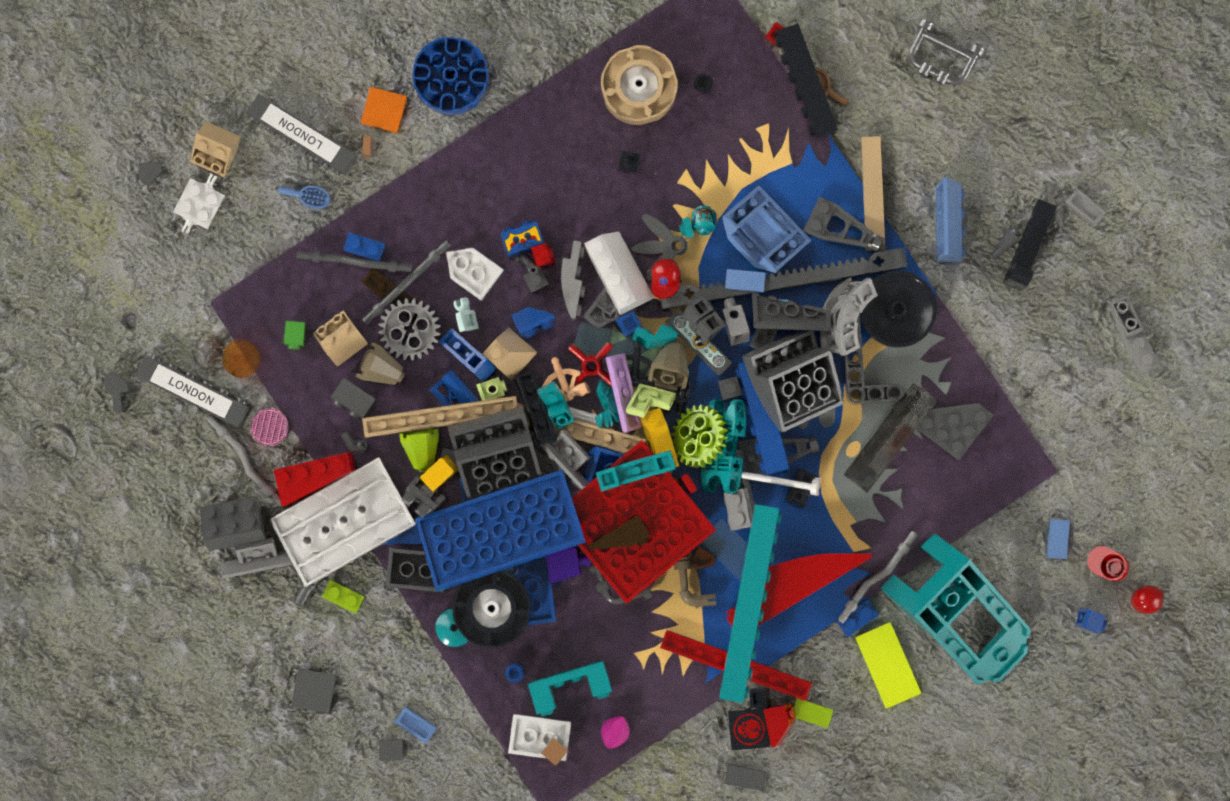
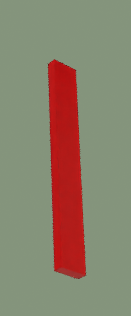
[660,630,812,701]

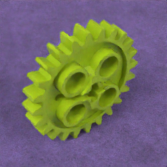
[671,405,728,468]

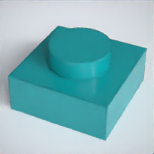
[679,217,694,240]

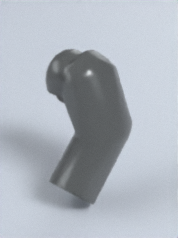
[515,253,538,275]

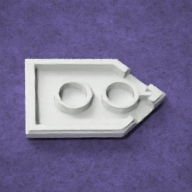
[446,248,504,301]

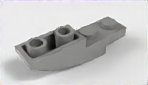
[561,241,585,320]
[1109,296,1160,374]

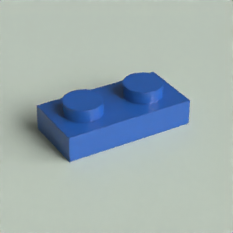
[343,232,386,261]
[836,600,879,637]

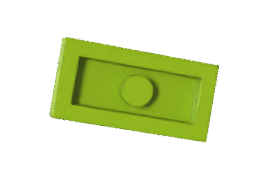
[322,580,365,614]

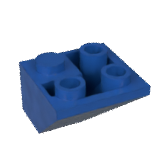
[511,307,556,339]

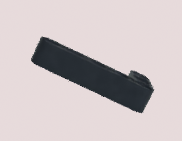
[1003,199,1057,291]

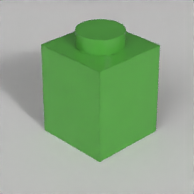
[284,321,307,350]

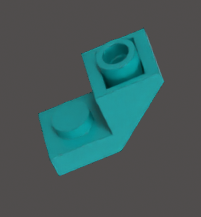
[632,324,679,349]
[537,381,575,430]

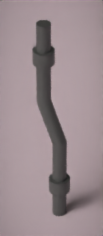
[362,241,451,325]
[296,251,412,273]

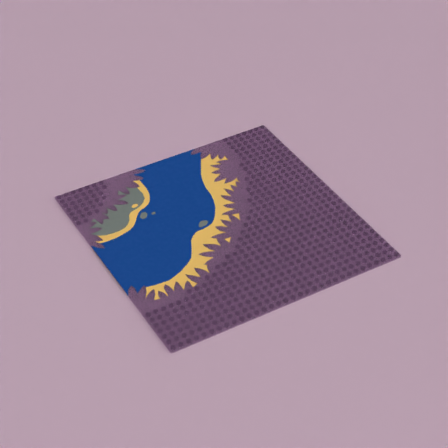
[211,0,1056,801]

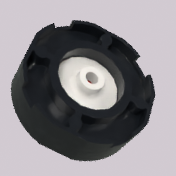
[453,571,531,648]

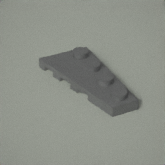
[752,292,831,331]

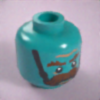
[691,206,717,236]

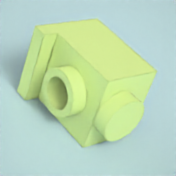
[476,377,507,401]

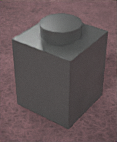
[717,377,742,401]
[379,739,408,760]

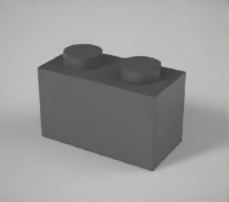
[331,378,377,420]

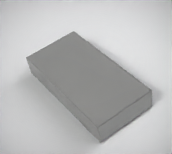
[1064,188,1107,227]

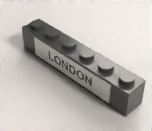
[246,93,357,176]
[135,354,251,428]

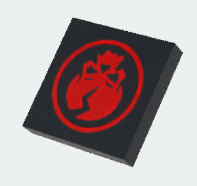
[728,708,770,750]

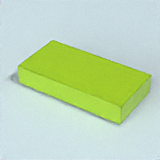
[793,698,834,728]

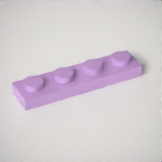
[606,353,642,433]

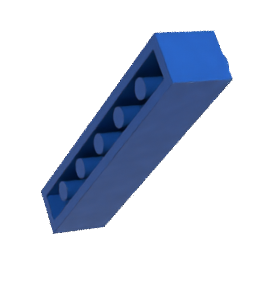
[735,362,789,476]

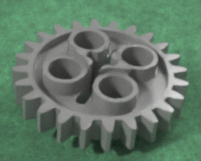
[378,298,441,360]

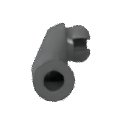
[341,431,368,453]

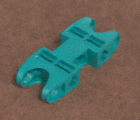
[701,399,746,494]

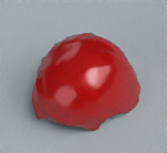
[1131,585,1163,614]

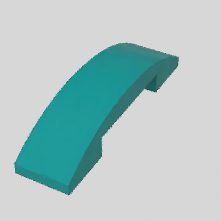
[596,450,676,491]

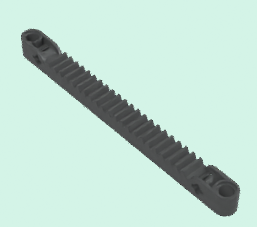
[660,248,908,310]

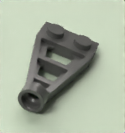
[803,196,884,252]
[738,437,819,475]

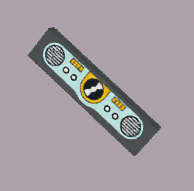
[665,308,732,377]

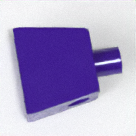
[546,547,592,583]

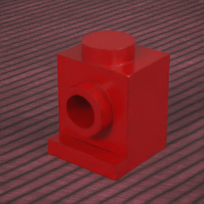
[531,243,556,268]

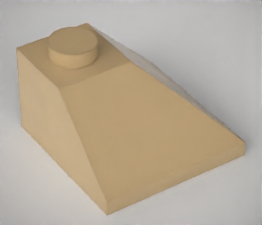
[482,327,537,381]

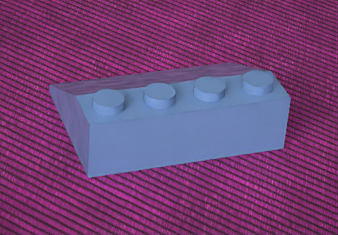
[935,178,965,262]

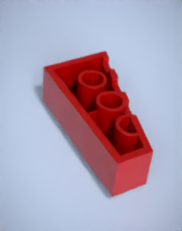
[273,452,356,507]

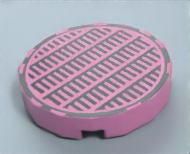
[250,408,289,446]

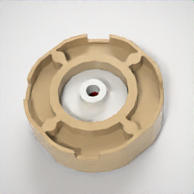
[601,45,678,125]

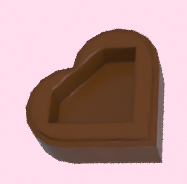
[691,546,715,569]

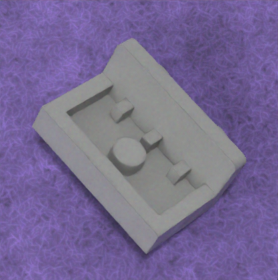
[724,488,753,531]

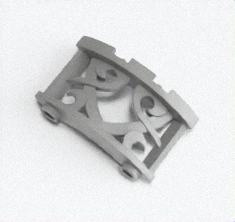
[819,278,878,356]

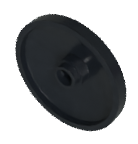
[859,271,937,348]

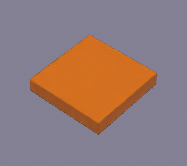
[360,87,407,134]

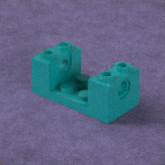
[528,660,612,716]

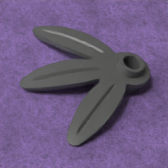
[631,214,688,281]

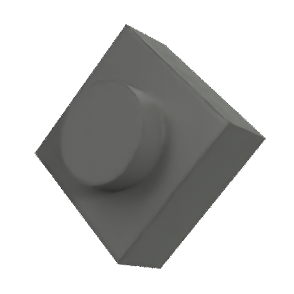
[523,267,549,293]

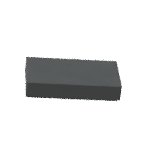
[724,764,766,791]

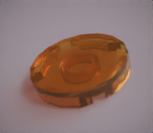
[222,340,260,378]

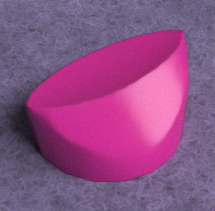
[601,716,630,748]

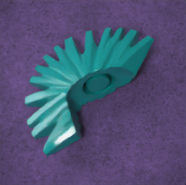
[595,378,619,428]

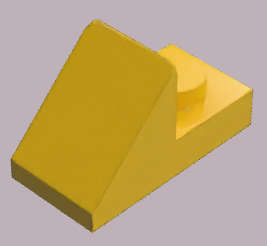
[420,455,459,492]

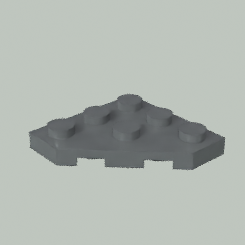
[912,403,993,461]

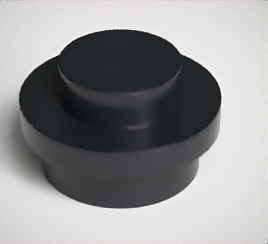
[694,74,713,93]

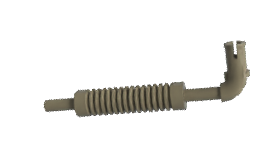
[674,477,716,608]

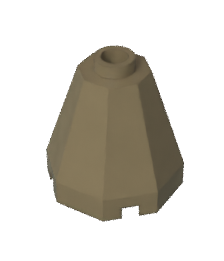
[355,342,405,385]
[648,342,689,391]

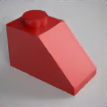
[763,703,796,748]

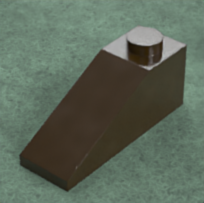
[588,514,651,549]

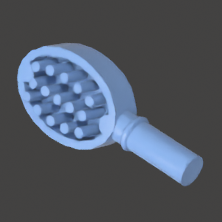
[278,186,331,210]

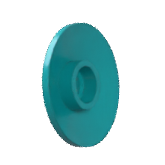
[436,608,468,647]

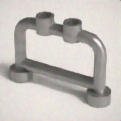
[908,19,985,86]

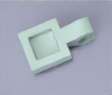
[454,298,479,332]

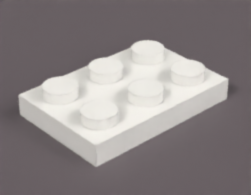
[508,714,571,761]

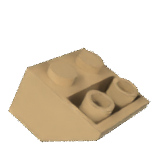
[190,121,240,177]
[313,310,368,367]

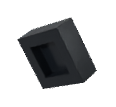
[749,688,771,708]

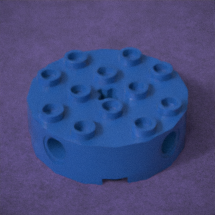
[412,37,489,116]

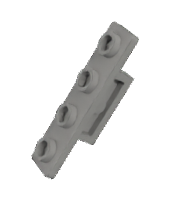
[530,430,591,489]
[221,538,293,579]

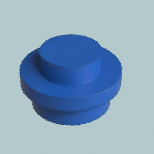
[505,663,525,683]

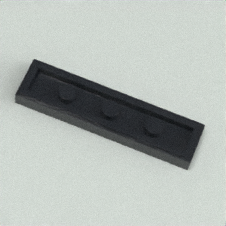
[514,371,557,445]

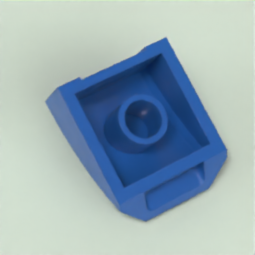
[583,446,624,483]

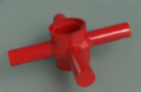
[568,342,614,387]

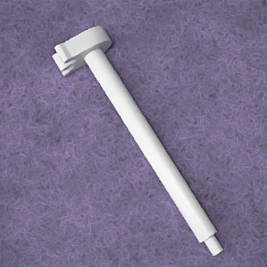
[741,472,821,496]

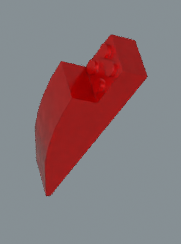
[725,554,873,628]

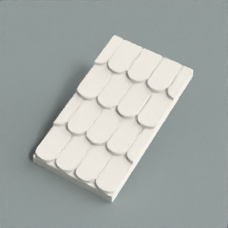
[270,458,416,588]

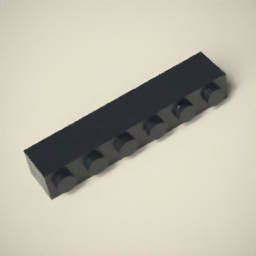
[774,23,838,141]

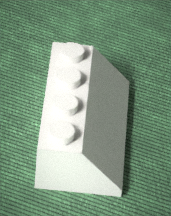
[584,231,654,315]

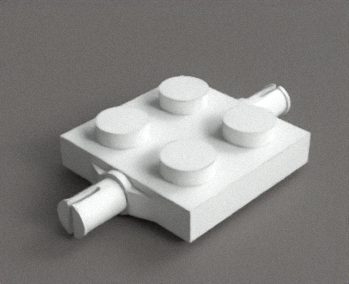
[173,173,225,235]

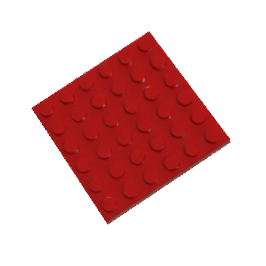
[572,440,716,604]

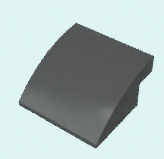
[743,330,844,432]
[448,406,542,501]

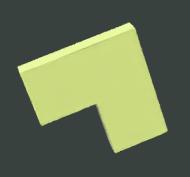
[626,383,676,418]

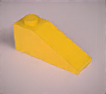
[640,408,679,468]

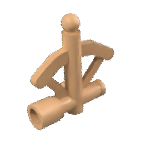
[542,357,590,402]

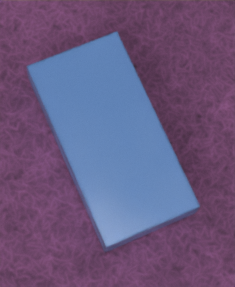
[725,269,765,292]
[1046,519,1070,559]
[394,706,438,744]

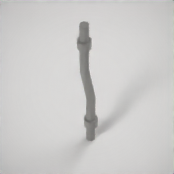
[206,415,282,508]
[837,531,918,624]

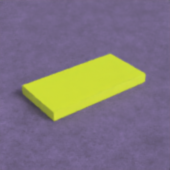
[855,622,921,709]

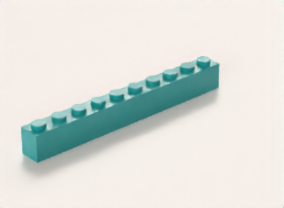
[719,504,782,703]

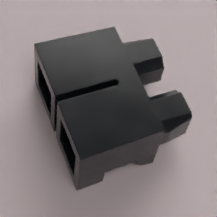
[784,468,817,509]

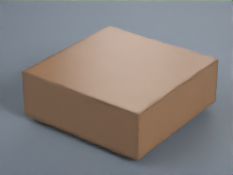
[362,136,373,158]
[541,738,568,766]

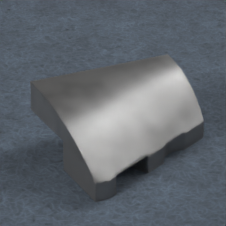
[581,287,635,328]

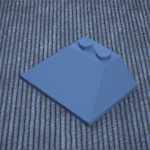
[722,186,811,273]

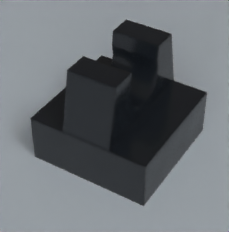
[618,151,640,174]

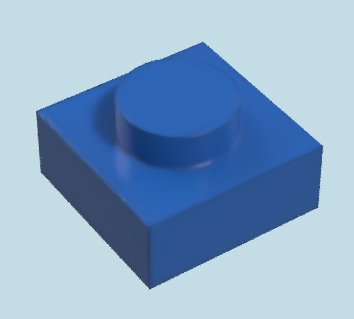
[616,311,643,337]

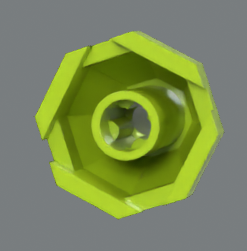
[399,427,439,472]

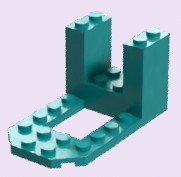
[880,533,1031,684]

